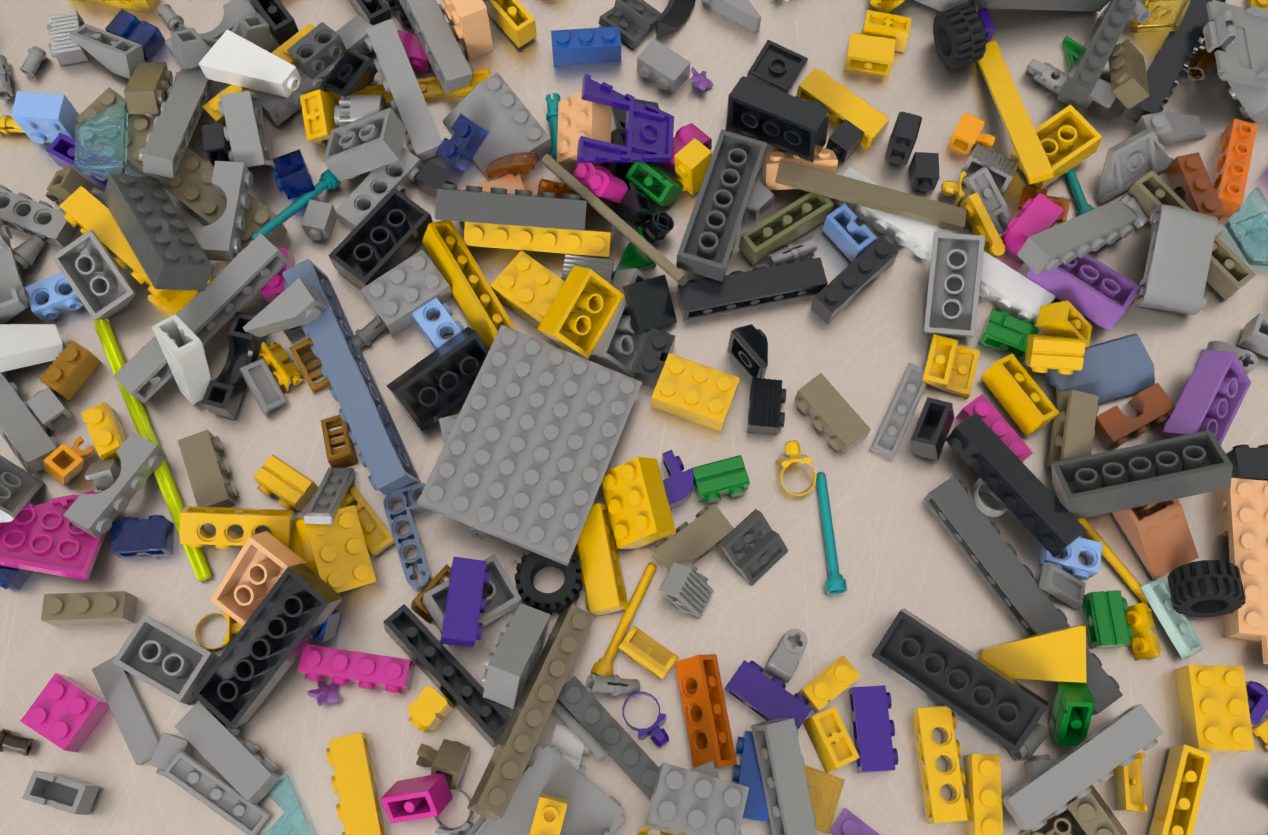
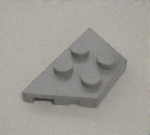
[1096,129,1174,203]

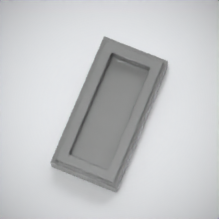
[239,358,288,414]
[1039,562,1086,609]

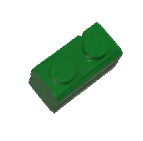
[626,162,683,206]
[978,310,1039,360]
[692,455,750,504]
[1083,590,1133,649]
[1049,681,1095,746]

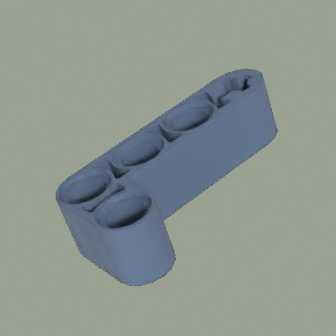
[383,483,433,592]

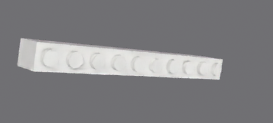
[830,167,1055,326]

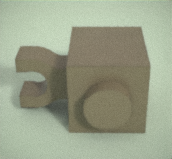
[45,168,94,202]
[416,739,470,790]

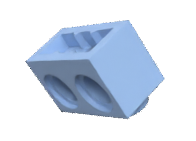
[24,273,83,322]
[412,297,465,350]
[1038,537,1103,580]

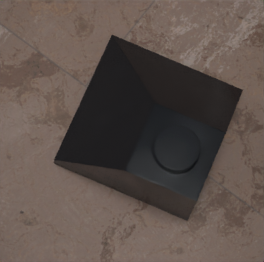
[320,49,378,98]
[727,324,768,379]

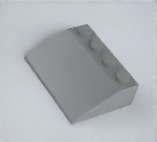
[443,72,552,181]

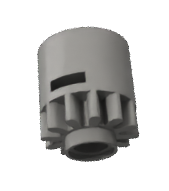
[334,95,387,127]

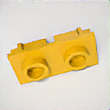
[259,342,303,393]
[1125,603,1162,661]

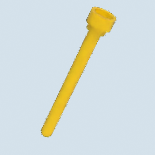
[1077,518,1149,605]
[590,562,657,677]

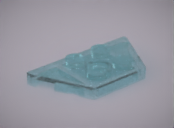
[74,101,128,181]
[1225,187,1268,266]

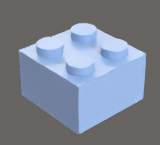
[11,91,82,144]

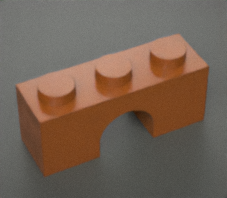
[1165,152,1225,221]
[1095,383,1175,450]

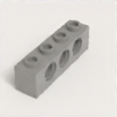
[335,147,422,231]
[0,185,80,249]

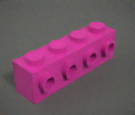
[298,644,416,694]

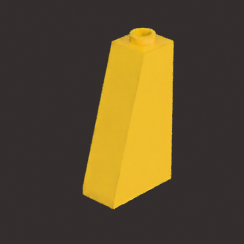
[977,624,1086,683]

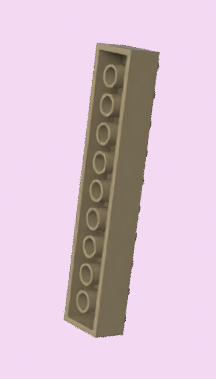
[75,87,287,252]

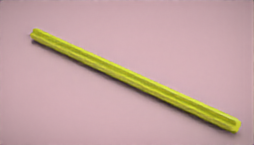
[94,319,212,582]

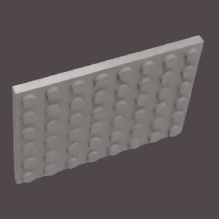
[417,324,642,566]

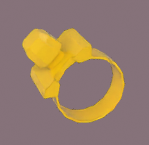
[940,171,967,207]
[776,440,817,496]
[195,612,243,651]

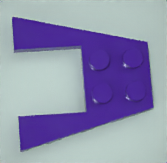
[577,74,674,163]

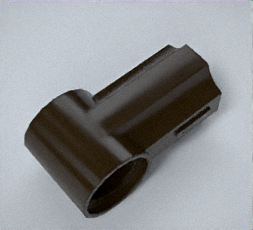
[1186,39,1222,81]

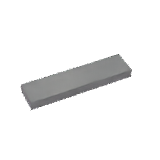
[869,363,927,460]
[304,467,355,524]
[92,656,160,765]
[161,749,271,835]

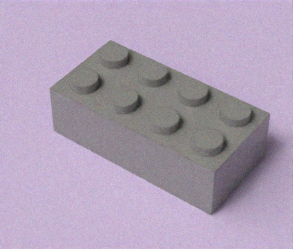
[924,232,985,338]

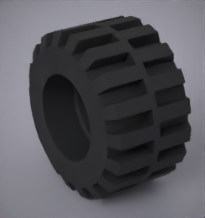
[933,4,986,69]
[515,551,582,615]
[1168,560,1246,618]

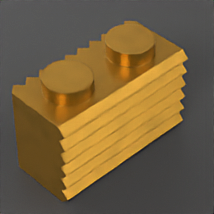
[39,340,101,401]

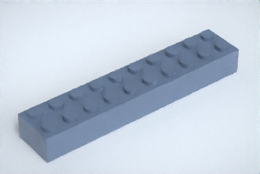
[282,259,421,495]

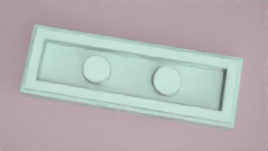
[1140,577,1205,660]

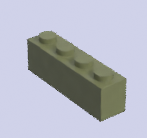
[739,192,834,266]

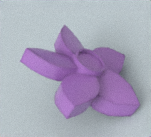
[690,67,714,91]
[307,680,340,707]

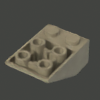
[1019,785,1127,835]

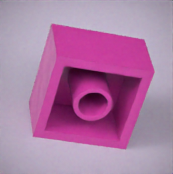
[1000,193,1064,265]
[20,673,109,753]

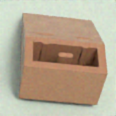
[1112,499,1199,580]

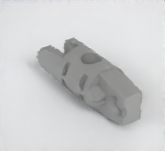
[1026,58,1068,95]

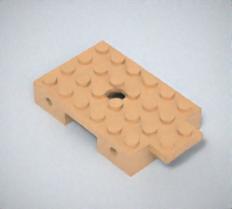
[1216,478,1268,664]

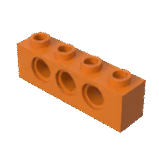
[1212,118,1258,218]
[675,654,737,769]

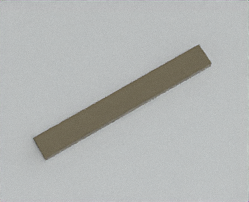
[541,153,689,286]
[775,159,967,233]

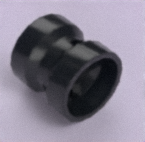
[642,211,674,244]

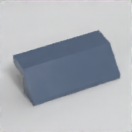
[1045,333,1155,403]

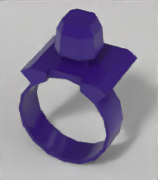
[622,692,669,748]

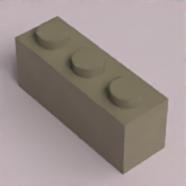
[1108,39,1150,109]
[124,62,173,114]
[795,373,871,455]
[1048,390,1099,467]
[178,430,237,508]
[653,505,734,575]
[41,591,137,626]

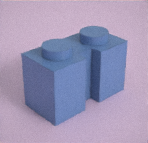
[822,203,877,262]

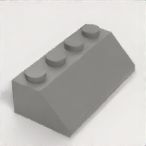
[588,268,650,379]

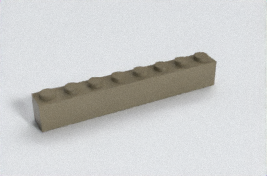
[467,604,595,822]

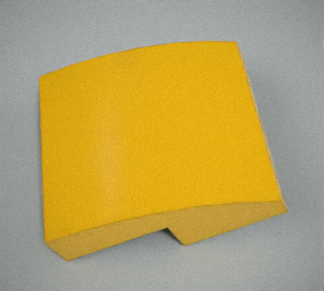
[922,334,980,398]

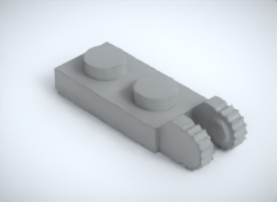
[963,166,1012,235]

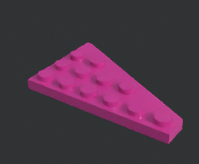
[0,490,107,581]

